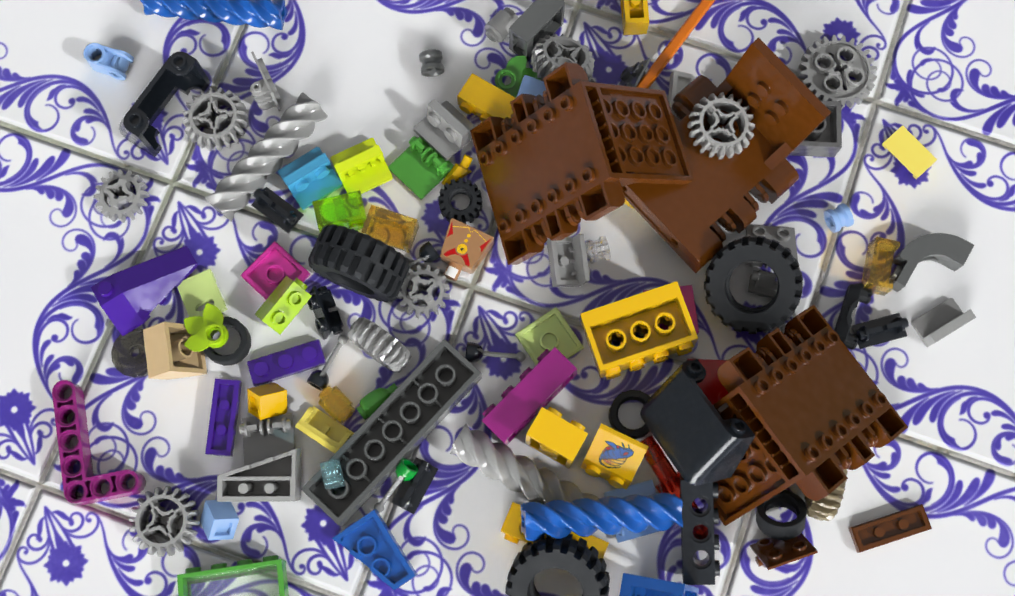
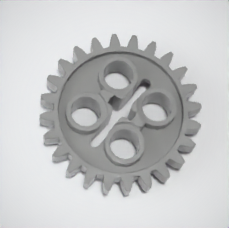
[798,35,877,110]

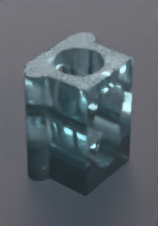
[320,459,345,490]

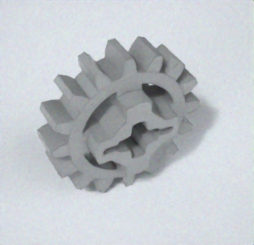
[94,169,150,223]
[397,265,450,319]

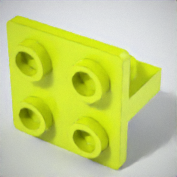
[330,138,393,199]

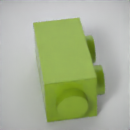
[255,276,312,334]

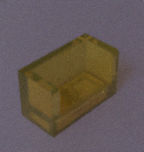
[361,205,419,253]
[861,237,900,296]

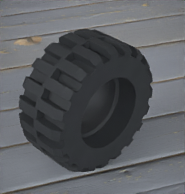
[308,224,410,302]
[704,236,803,334]
[505,534,610,596]

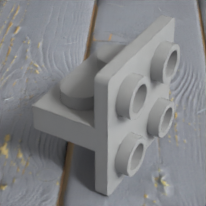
[413,99,476,161]

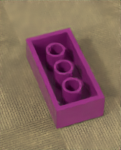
[482,347,577,445]

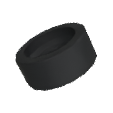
[203,316,251,366]
[609,390,650,439]
[756,490,807,540]

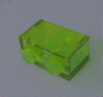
[312,190,369,232]

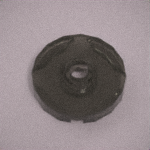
[111,328,148,378]

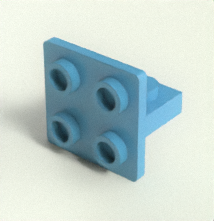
[278,147,343,210]

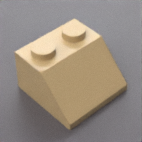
[143,322,207,380]

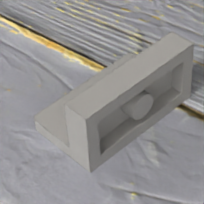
[911,298,976,347]

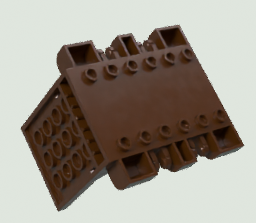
[622,38,832,273]
[470,62,694,265]
[713,305,908,526]

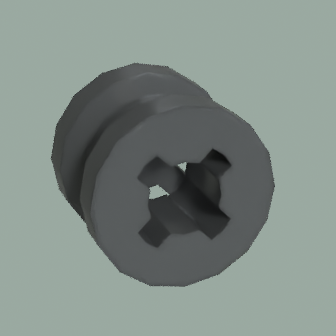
[419,49,444,77]

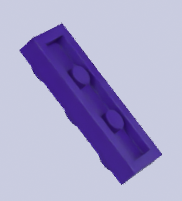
[247,339,326,387]
[205,379,242,457]

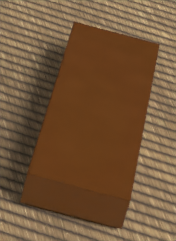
[848,504,932,553]

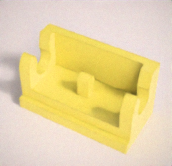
[882,125,937,179]
[295,406,354,454]

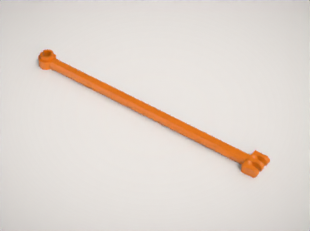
[636,0,715,89]

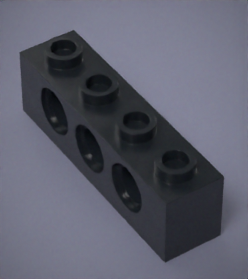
[679,475,720,585]

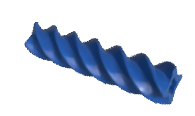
[140,0,288,30]
[520,493,683,541]

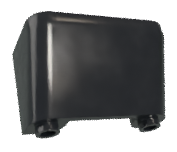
[119,52,211,157]
[640,359,755,486]

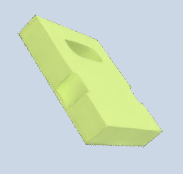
[177,269,228,317]

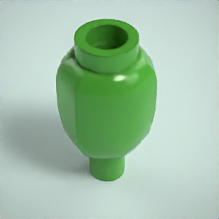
[356,383,398,420]

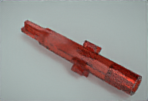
[640,435,720,547]

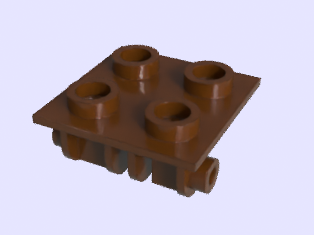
[750,533,818,570]

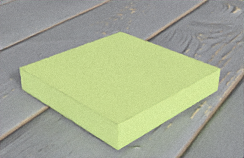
[515,307,584,365]

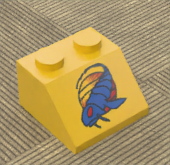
[580,423,649,490]

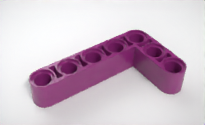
[52,380,146,505]

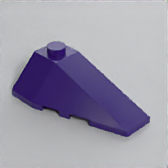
[91,246,198,336]

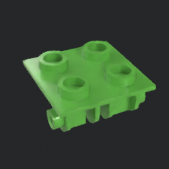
[388,136,454,200]

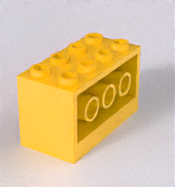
[580,281,698,380]

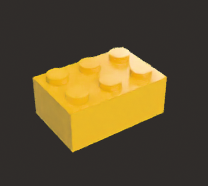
[525,407,588,469]

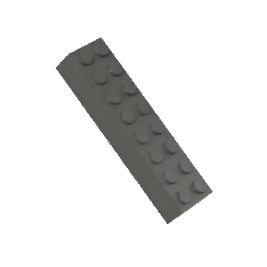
[301,339,482,527]

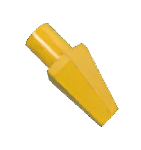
[441,154,473,185]

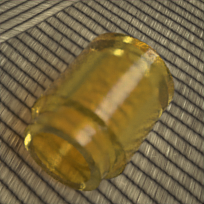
[318,386,356,423]

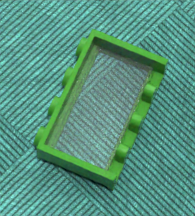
[177,555,289,596]

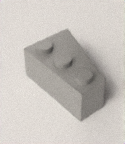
[217,448,301,502]

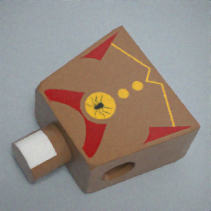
[440,218,494,281]

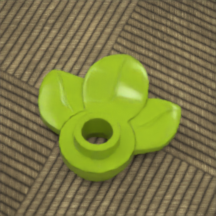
[184,303,229,352]

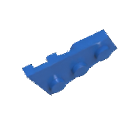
[332,509,418,590]

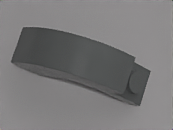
[889,233,974,292]

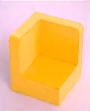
[247,382,287,420]

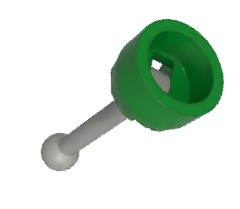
[374,458,418,513]

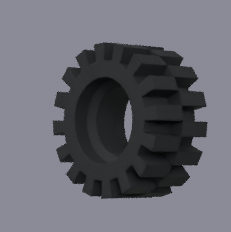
[438,178,482,224]

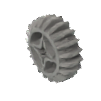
[530,33,595,80]
[182,87,248,151]
[687,92,755,160]
[347,317,412,373]
[129,486,200,557]

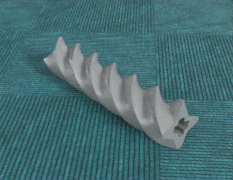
[205,92,328,222]
[450,424,599,504]

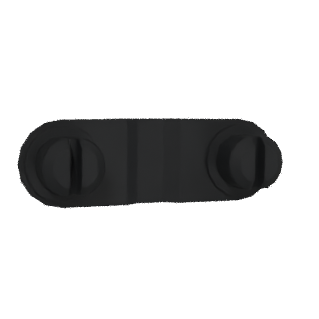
[834,283,873,350]

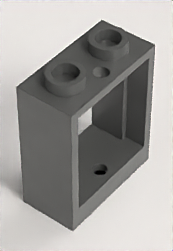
[509,0,565,62]

